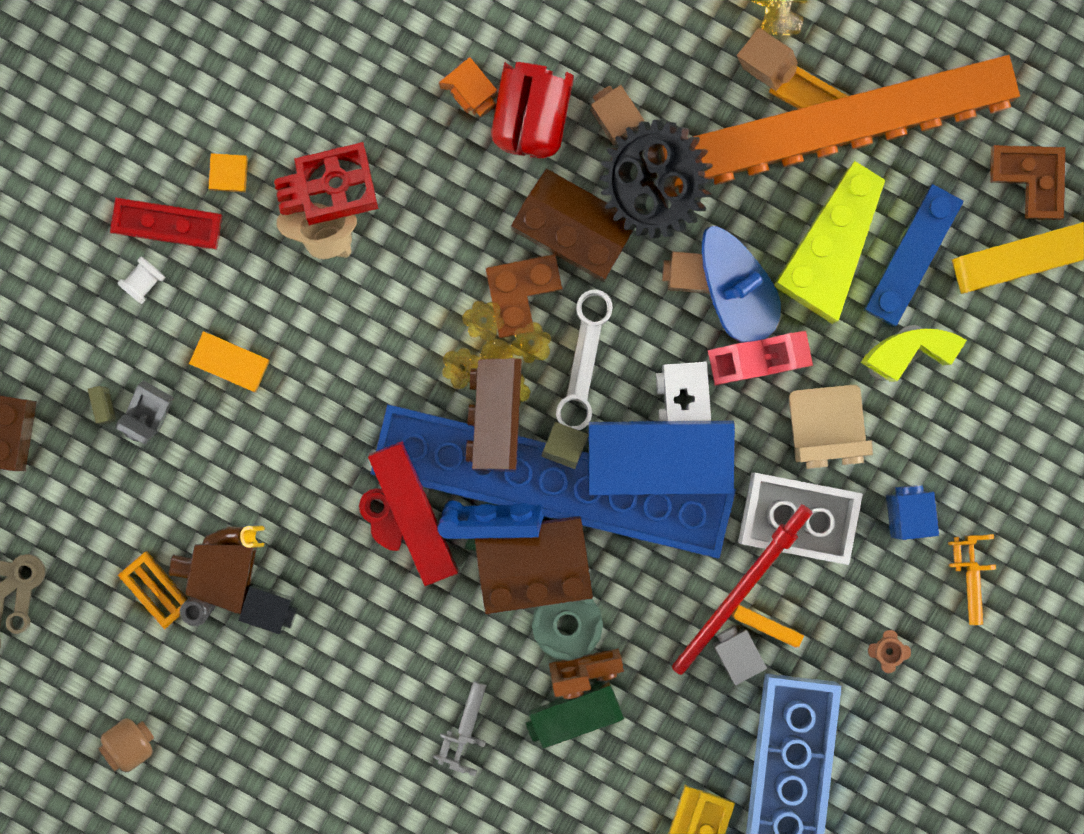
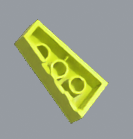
[774,161,885,324]

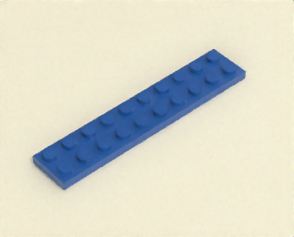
[370,404,736,559]

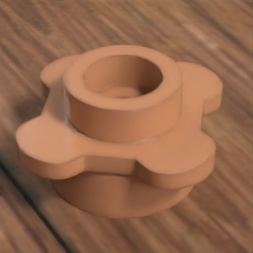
[868,630,911,673]

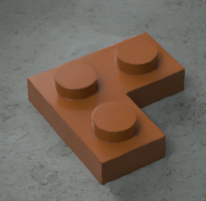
[990,145,1066,220]
[485,254,562,339]
[549,648,624,699]

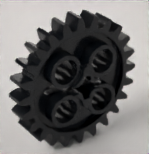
[600,120,714,238]

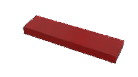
[368,441,459,586]

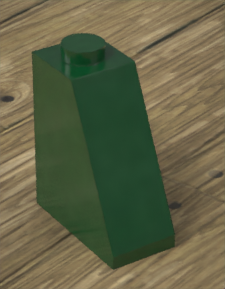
[525,680,624,749]

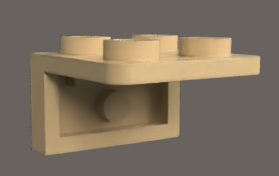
[789,385,873,469]

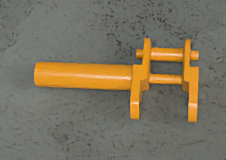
[948,534,996,625]

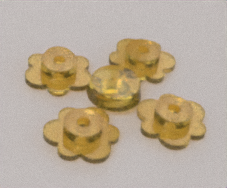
[442,301,551,405]

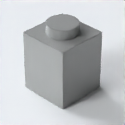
[712,626,767,686]

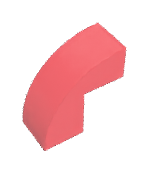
[708,331,813,386]

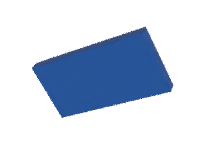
[589,421,735,495]

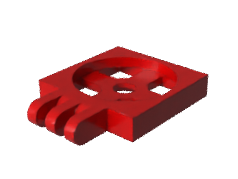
[274,142,379,226]

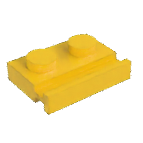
[668,785,735,834]

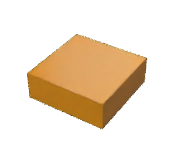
[208,153,248,193]

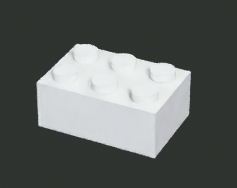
[738,473,863,565]

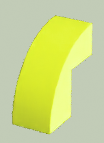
[860,329,967,382]

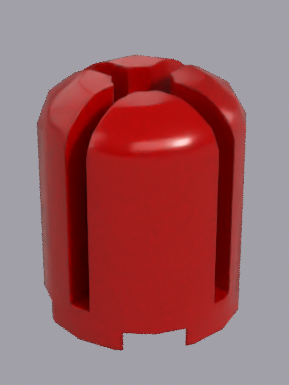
[491,62,574,159]

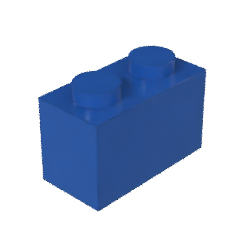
[886,485,939,540]

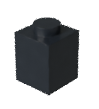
[238,584,298,634]

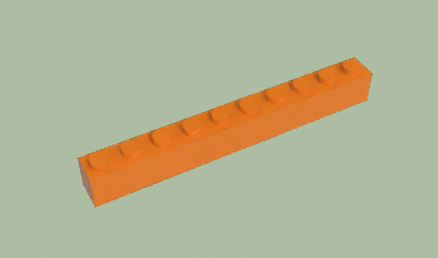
[660,55,1020,194]

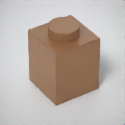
[737,28,798,91]
[590,85,645,146]
[662,252,710,294]

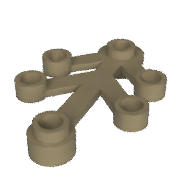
[0,554,46,648]

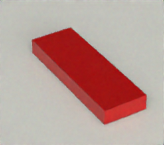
[110,197,223,250]

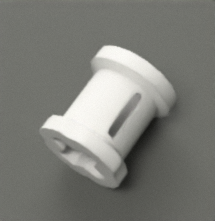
[117,256,166,304]

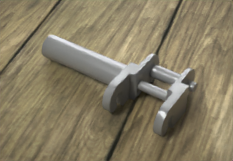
[433,681,487,776]

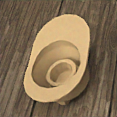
[277,202,357,259]

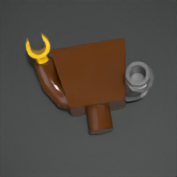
[169,526,265,626]

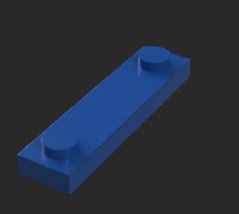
[863,184,964,327]

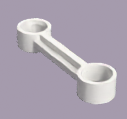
[556,290,613,430]

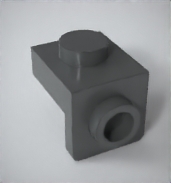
[115,380,174,444]

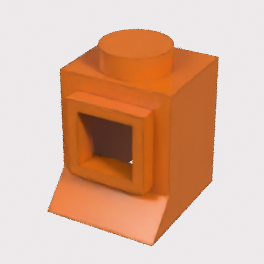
[439,57,498,117]

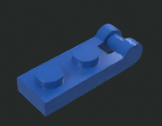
[438,500,544,539]

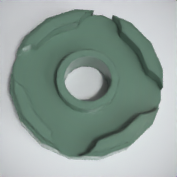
[532,599,603,661]

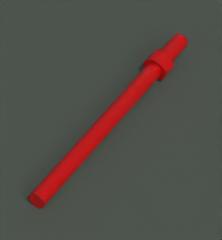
[671,504,813,675]

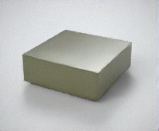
[88,386,116,424]
[542,422,589,469]

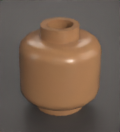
[98,718,154,772]

